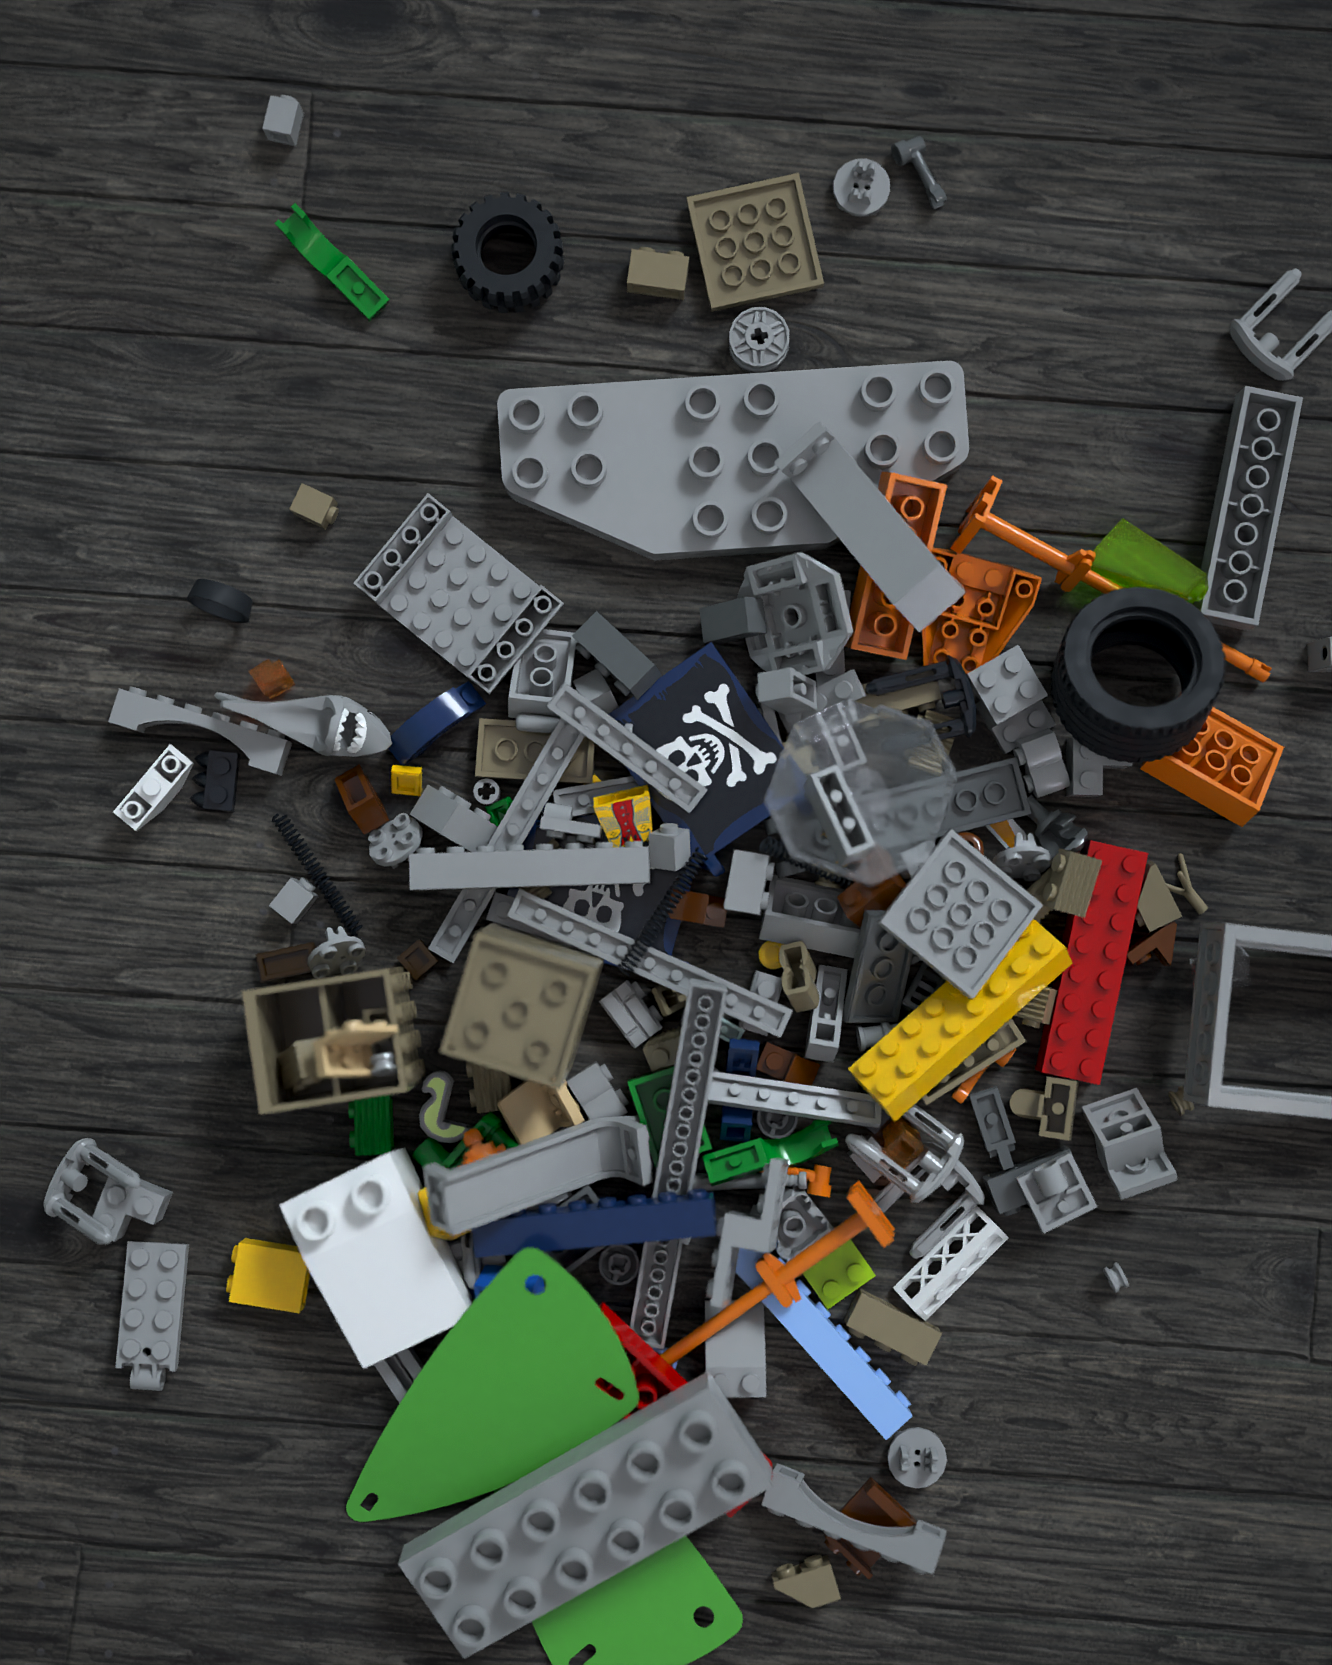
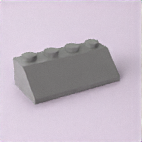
[759,875,861,958]

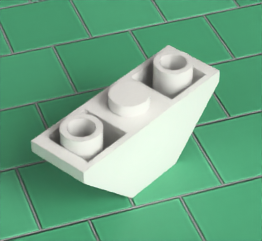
[113,744,194,831]

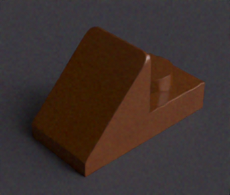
[666,889,727,928]
[1126,921,1177,966]
[756,1041,820,1086]

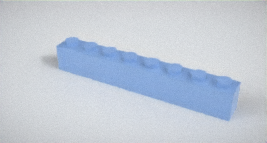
[736,1248,913,1440]

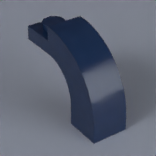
[388,681,486,766]
[720,1038,760,1142]

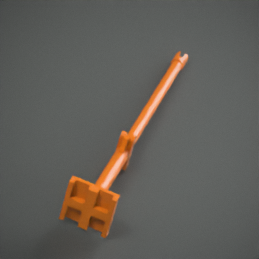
[950,475,1272,683]
[660,1180,895,1366]

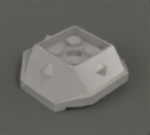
[737,552,854,675]

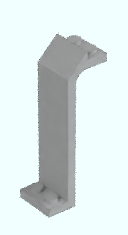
[774,422,966,632]
[423,1115,653,1236]

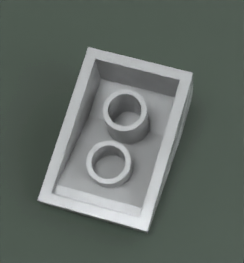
[508,629,577,718]
[705,1300,766,1397]

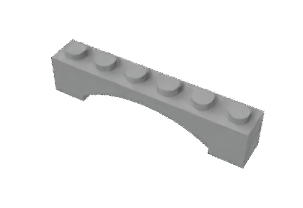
[108,686,292,776]
[762,1463,947,1575]

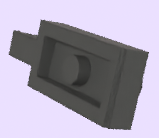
[968,1086,1016,1170]

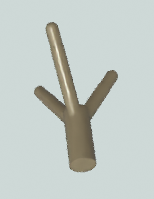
[1166,853,1208,914]

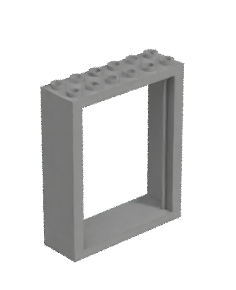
[1183,923,1332,1119]

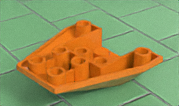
[922,548,1042,674]

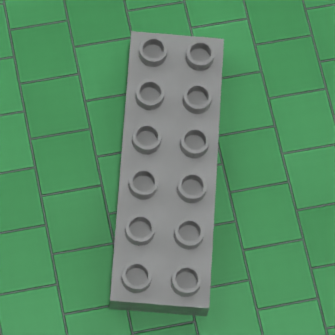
[398,1371,773,1659]

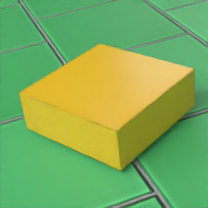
[391,765,422,796]

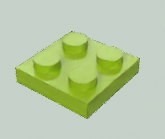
[803,1239,876,1310]

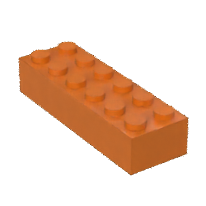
[845,471,947,660]

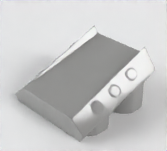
[750,1186,833,1262]

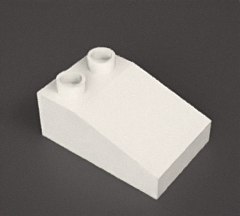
[280,1148,474,1369]

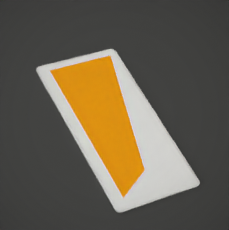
[986,819,1027,849]

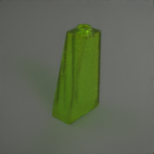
[1091,518,1208,604]

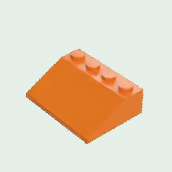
[1140,692,1284,827]

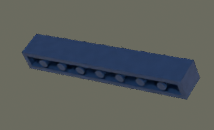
[472,1189,718,1258]

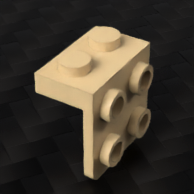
[313,1020,399,1078]
[498,1077,584,1145]

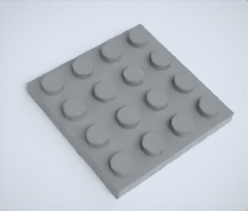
[877,829,1043,999]

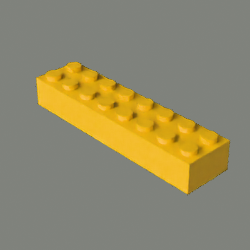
[848,918,1072,1121]

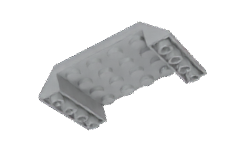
[354,493,564,694]

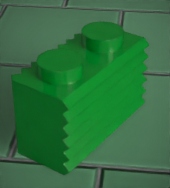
[348,1094,394,1156]

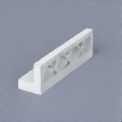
[893,1205,1008,1321]

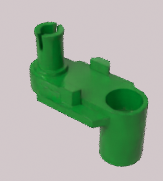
[412,1112,519,1170]

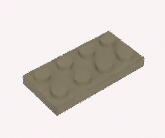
[475,718,595,784]

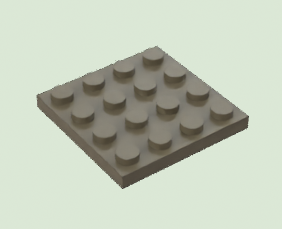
[686,173,824,312]

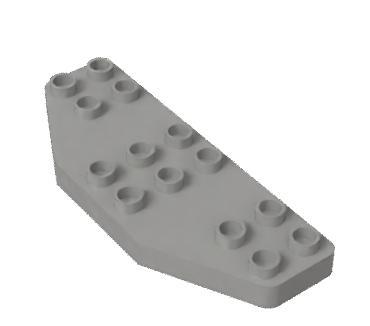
[497,361,969,560]

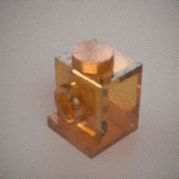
[249,658,296,700]
[882,1117,924,1169]

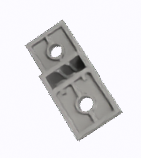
[707,1158,789,1308]

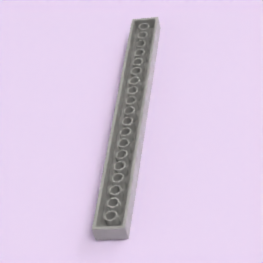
[629,978,728,1349]

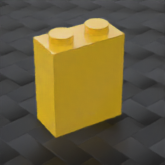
[226,1238,310,1313]

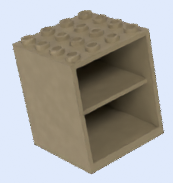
[440,922,605,1089]
[242,966,426,1114]

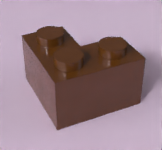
[837,844,906,927]

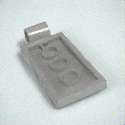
[115,1241,189,1391]

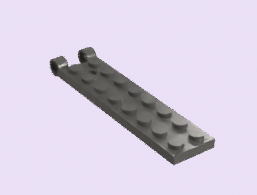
[764,757,1032,878]

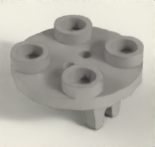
[833,159,890,216]
[368,813,423,869]
[992,833,1052,882]
[307,926,366,979]
[887,1427,947,1488]

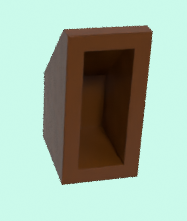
[335,764,389,835]

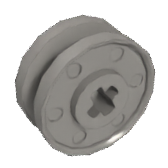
[729,307,789,373]

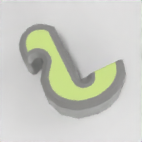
[419,1070,473,1143]

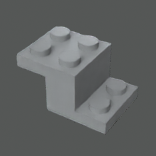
[966,645,1056,754]
[1082,1088,1177,1200]

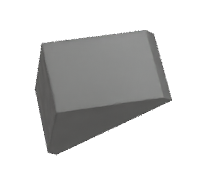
[573,669,619,714]

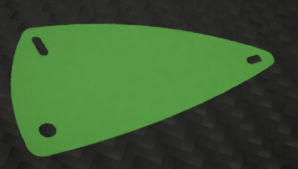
[346,1248,639,1522]
[494,1483,743,1665]

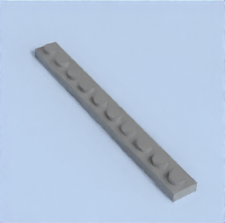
[428,718,585,963]
[507,889,793,1038]

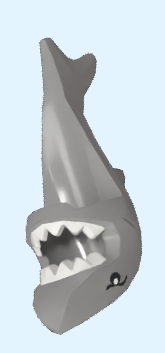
[215,692,392,757]

